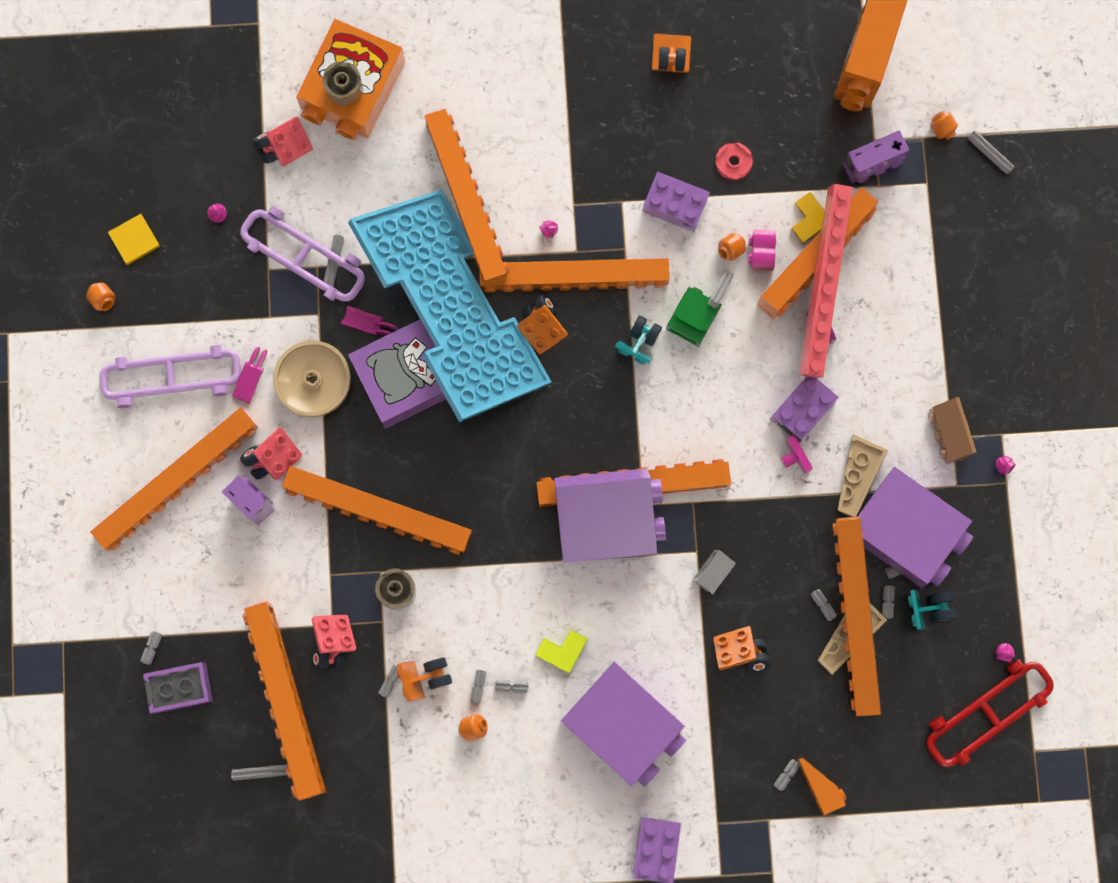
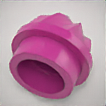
[208,204,227,222]
[539,220,558,239]
[995,456,1016,476]
[995,643,1015,662]

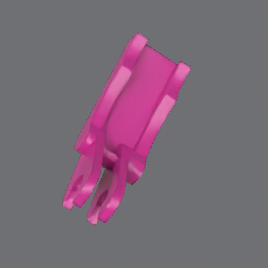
[341,306,397,336]
[232,347,268,404]

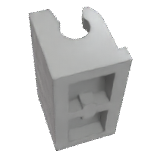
[692,550,736,594]

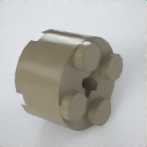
[323,62,363,107]
[375,569,416,610]

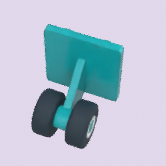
[615,315,662,365]
[908,590,957,630]

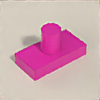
[780,435,813,474]

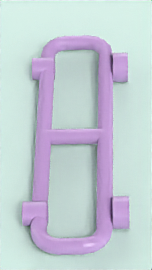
[240,206,365,302]
[99,345,241,408]

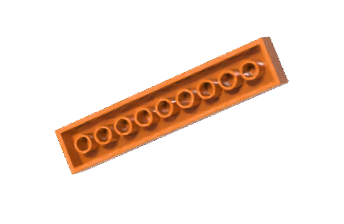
[242,601,326,801]

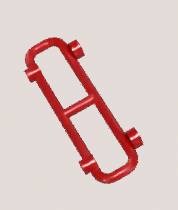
[927,659,1054,767]

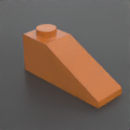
[797,758,847,815]

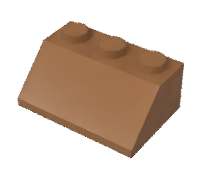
[928,397,977,464]

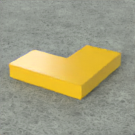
[791,192,824,244]

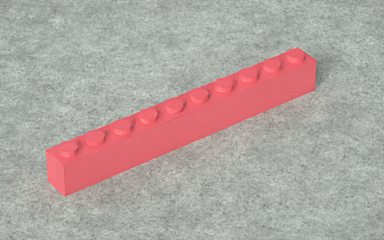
[799,184,853,379]

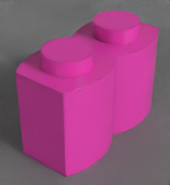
[748,229,776,271]

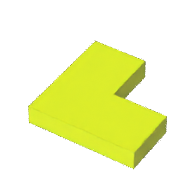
[535,630,587,674]

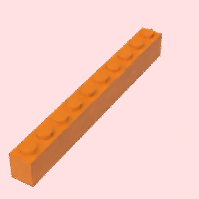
[424,108,509,287]
[479,258,670,293]
[90,407,258,551]
[537,459,731,507]
[282,466,472,555]
[833,517,881,716]

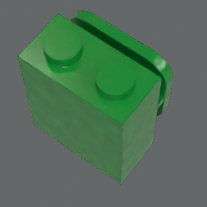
[666,287,722,347]

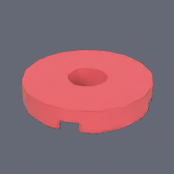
[715,143,753,180]

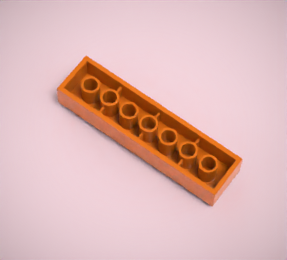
[757,187,878,320]

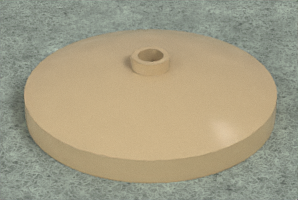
[273,341,351,417]

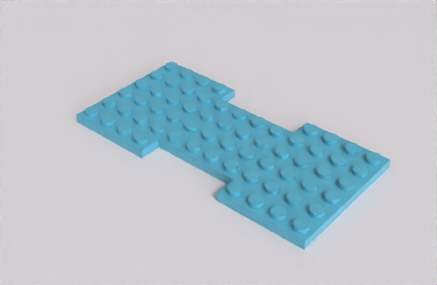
[348,189,551,422]

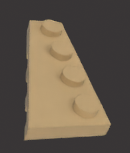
[838,434,888,517]
[817,603,887,675]

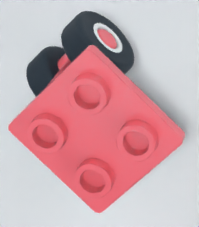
[253,116,313,166]
[240,427,302,480]
[311,615,356,671]

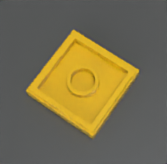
[108,214,160,265]

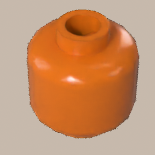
[930,111,958,140]
[718,233,746,261]
[86,283,115,311]
[458,714,488,742]

